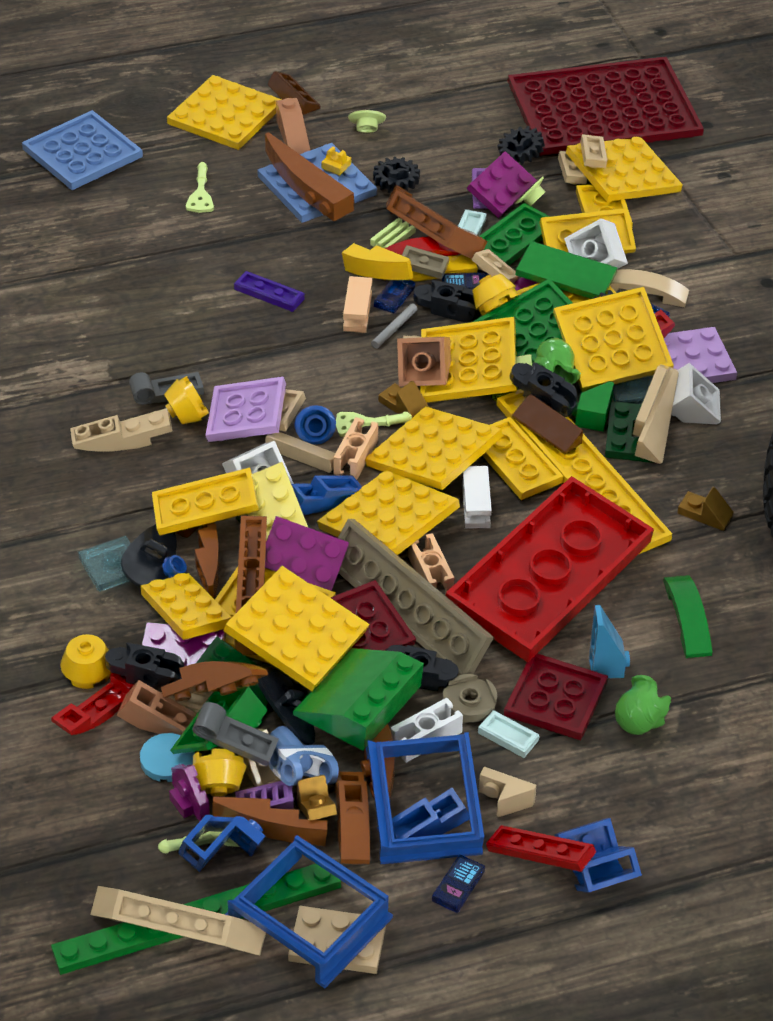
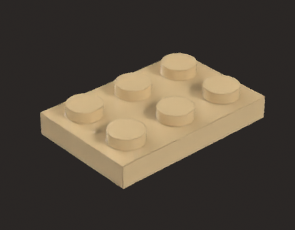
[288,906,386,974]

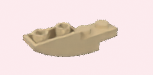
[70,408,172,451]

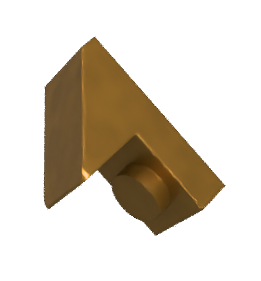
[378,381,429,418]
[677,487,734,531]
[296,775,337,821]

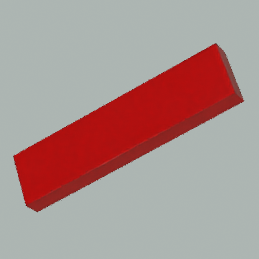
[486,825,596,872]

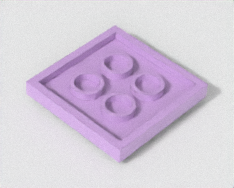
[664,327,737,383]
[206,377,286,442]

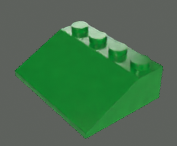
[293,648,424,751]

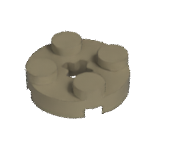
[443,674,497,724]

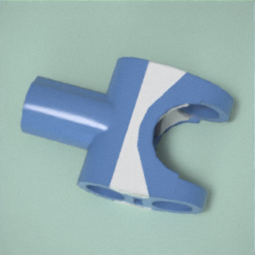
[269,726,339,786]

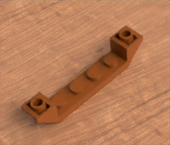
[386,185,488,259]

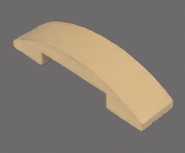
[610,269,689,307]

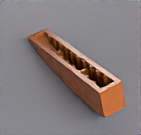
[265,132,354,221]
[234,516,267,655]

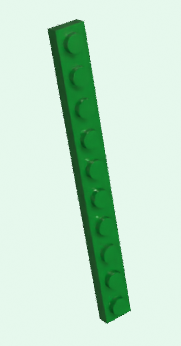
[51,864,341,975]

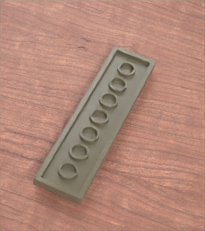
[338,519,494,675]

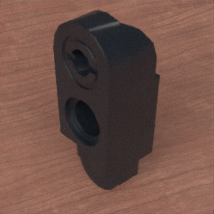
[413,280,481,323]
[510,362,577,417]
[105,642,184,692]
[385,645,459,692]

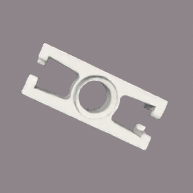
[462,466,492,528]
[390,698,463,763]

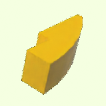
[342,243,413,280]

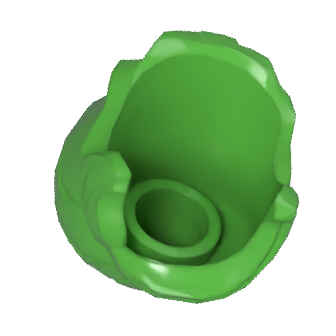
[534,338,581,384]
[615,675,671,735]

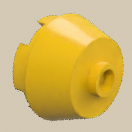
[472,273,519,316]
[164,376,209,425]
[60,634,112,689]
[192,749,246,797]

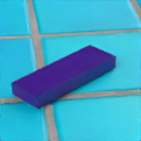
[234,271,305,312]

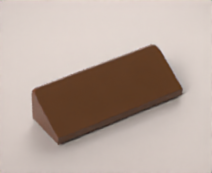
[268,71,321,115]
[512,394,583,454]

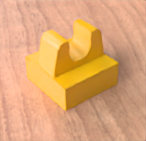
[321,146,351,176]

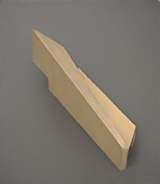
[633,364,679,464]

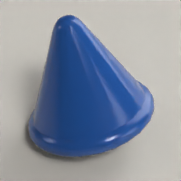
[295,405,336,445]

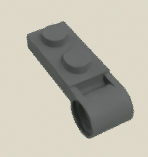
[129,372,204,405]
[193,702,279,767]

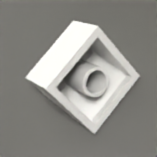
[564,218,628,269]
[671,363,721,424]
[222,441,294,484]

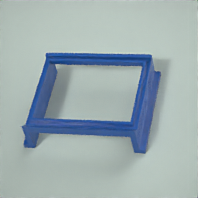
[366,732,484,865]
[225,835,393,989]

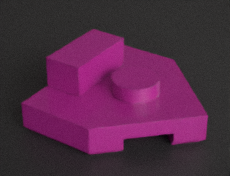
[169,764,210,822]

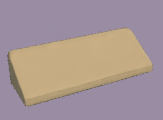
[265,432,335,473]

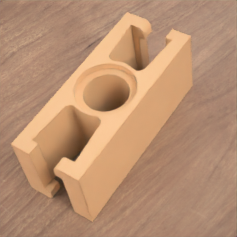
[343,276,372,333]
[334,417,378,480]
[408,533,454,595]

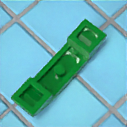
[663,575,712,658]

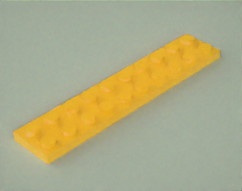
[497,389,672,554]

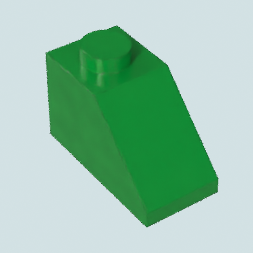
[572,381,614,432]

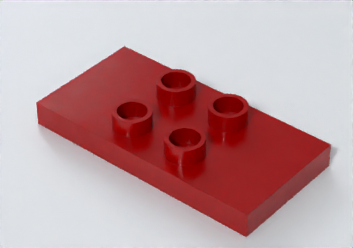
[446,476,654,662]

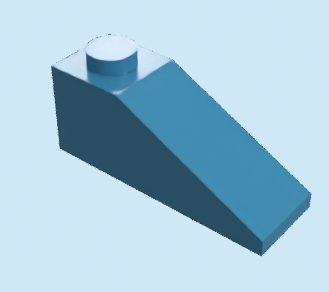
[589,605,630,678]

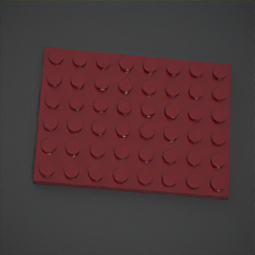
[508,57,704,155]

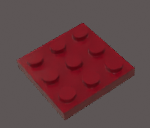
[331,580,416,662]
[504,653,608,741]

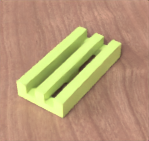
[370,218,416,248]

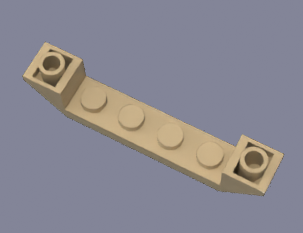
[90,886,266,956]

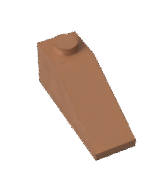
[276,98,310,154]
[116,680,197,735]

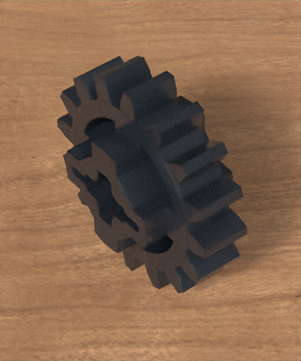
[497,126,545,165]
[373,157,420,193]

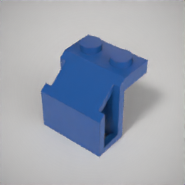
[178,815,265,872]
[555,818,642,892]

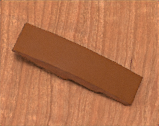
[194,522,219,600]
[212,796,327,846]

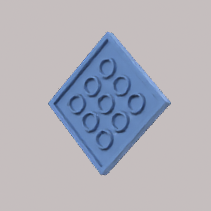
[22,110,143,190]
[258,143,377,223]

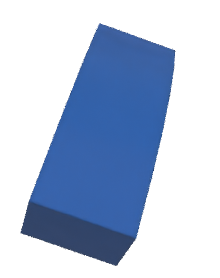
[291,476,362,515]
[377,788,469,839]

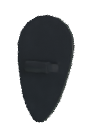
[120,524,177,587]
[258,668,315,745]

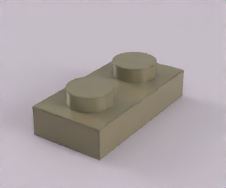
[402,245,449,279]

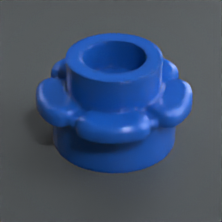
[162,555,187,578]

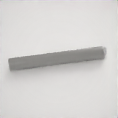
[371,303,418,349]

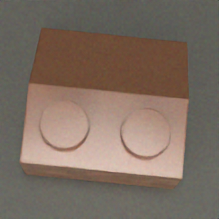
[397,337,451,387]

